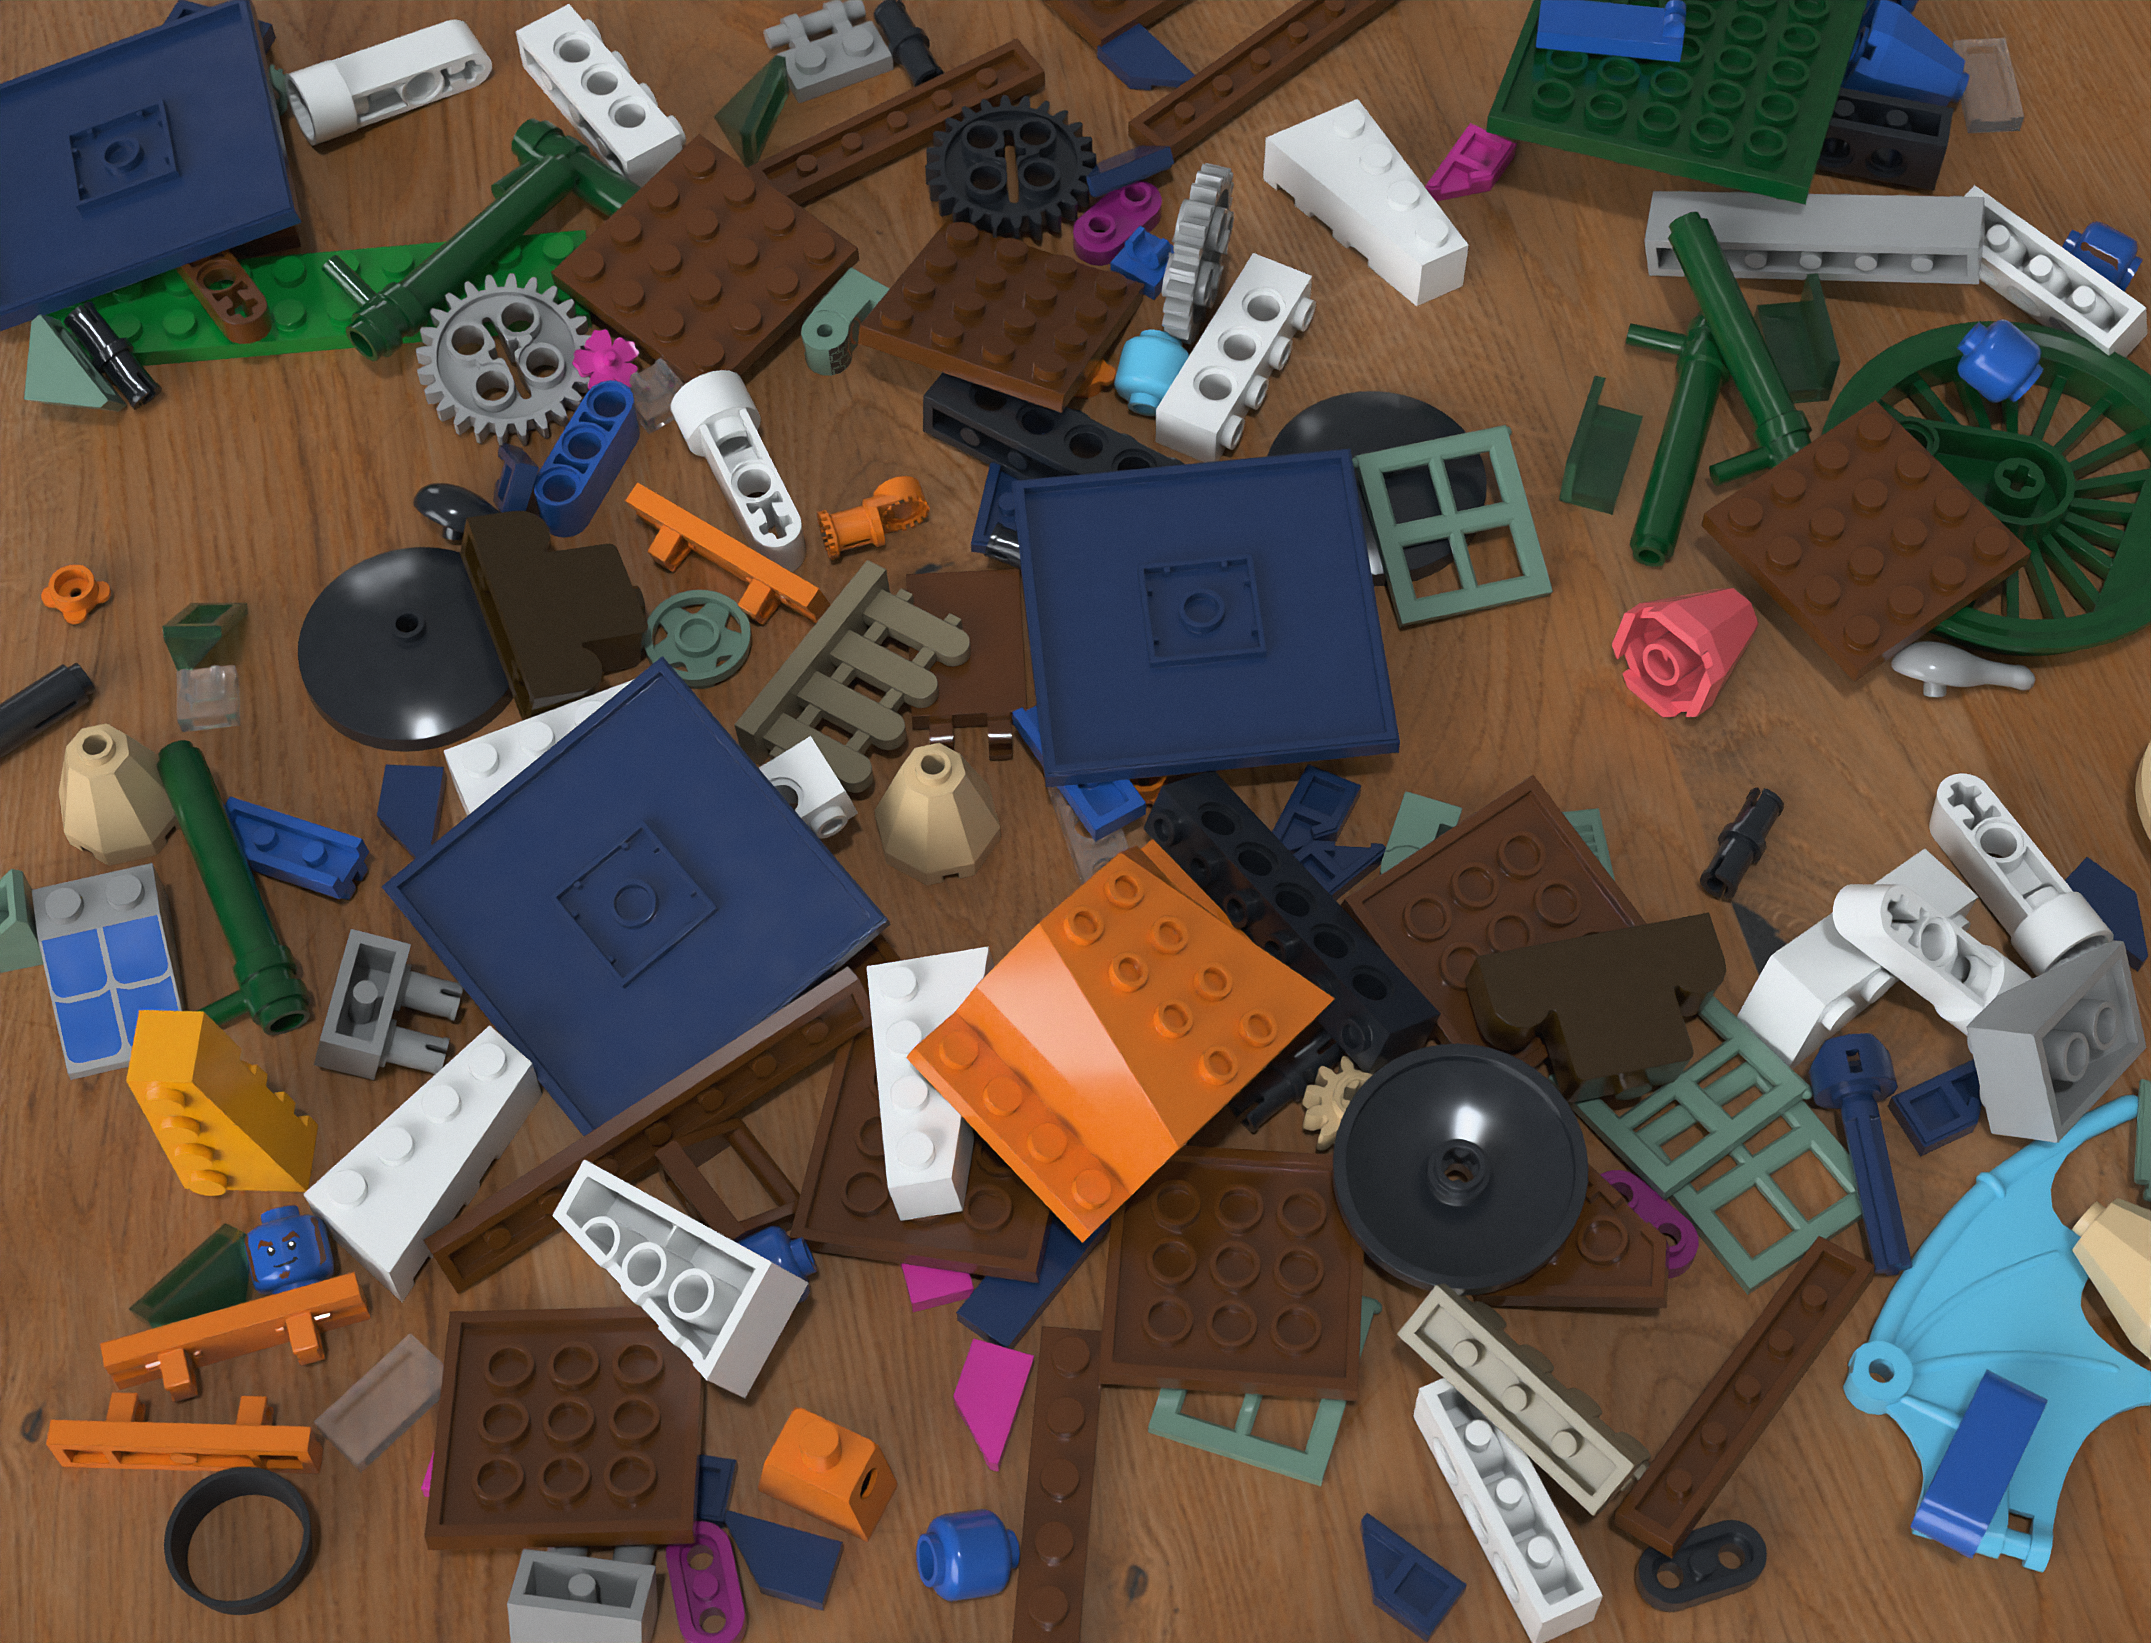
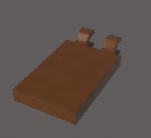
[906,569,1028,760]

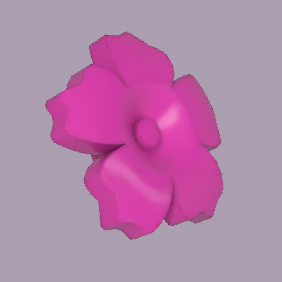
[572,329,639,390]

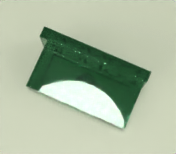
[1754,273,1841,404]
[1559,375,1643,515]

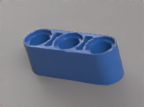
[533,380,640,538]
[1910,1369,2048,1559]

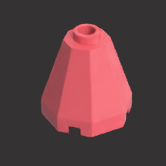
[1612,588,1759,717]

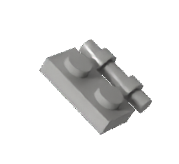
[763,0,893,103]

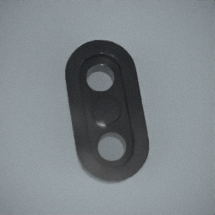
[1635,1520,1767,1612]

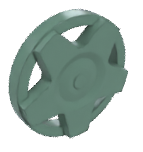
[644,590,752,689]

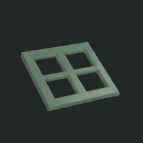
[1352,425,1553,628]
[1548,995,1813,1200]
[1635,1061,1863,1295]
[1148,1295,1382,1486]

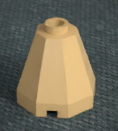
[59,723,180,866]
[874,743,1001,885]
[2072,1198,2151,1359]

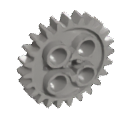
[1162,163,1234,344]
[416,273,591,446]

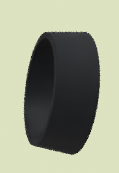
[164,1467,313,1615]

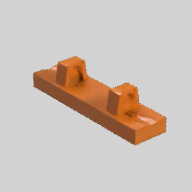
[625,482,831,625]
[100,1272,371,1402]
[46,1392,323,1474]

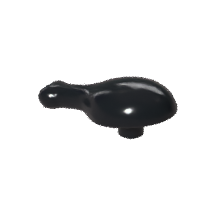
[413,483,501,540]

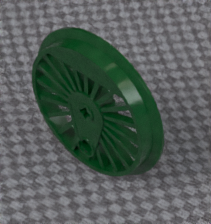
[1821,321,2151,656]

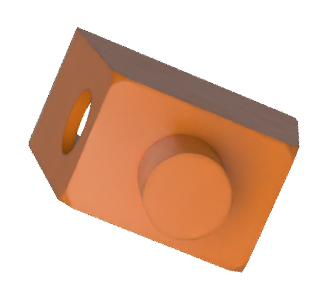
[758,1407,898,1542]

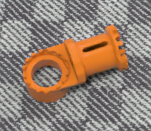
[817,476,930,560]

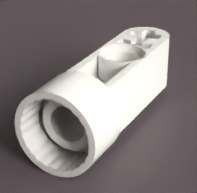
[285,20,492,145]
[671,370,806,572]
[1929,773,2114,977]
[1833,884,2031,1035]

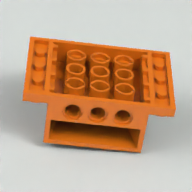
[906,839,1335,1243]

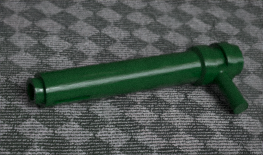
[491,118,642,217]
[322,154,579,361]
[1668,211,1812,487]
[1626,310,1731,567]
[157,740,311,1035]

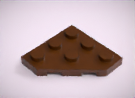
[1472,1163,1670,1308]

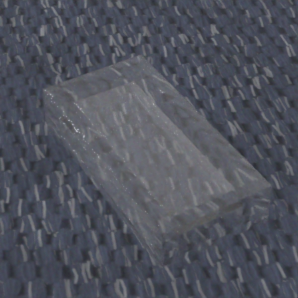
[1952,38,2024,133]
[314,1333,444,1473]

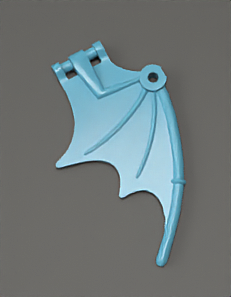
[1842,1095,2151,1573]

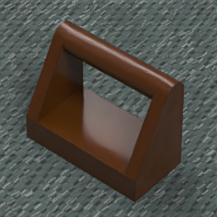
[654,1117,800,1243]

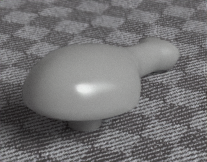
[1891,641,2036,697]

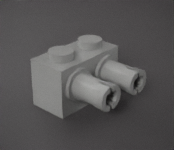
[314,929,463,1080]
[507,1544,658,1643]

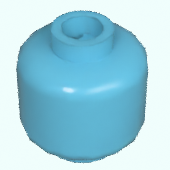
[1114,330,1189,416]

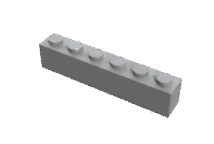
[1644,191,1985,284]

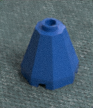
[1842,0,1970,107]

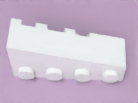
[867,946,995,1221]

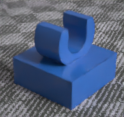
[1110,226,1174,300]

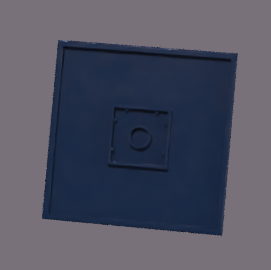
[0,0,302,331]
[1012,449,1400,787]
[381,656,891,1136]

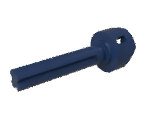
[1809,1033,1913,1276]

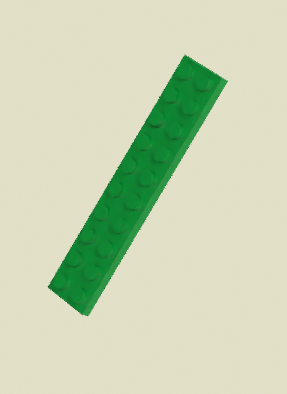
[46,230,592,366]

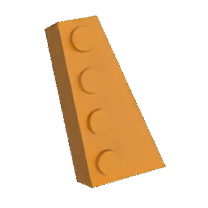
[126,1010,318,1196]

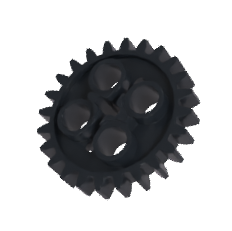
[925,95,1097,241]

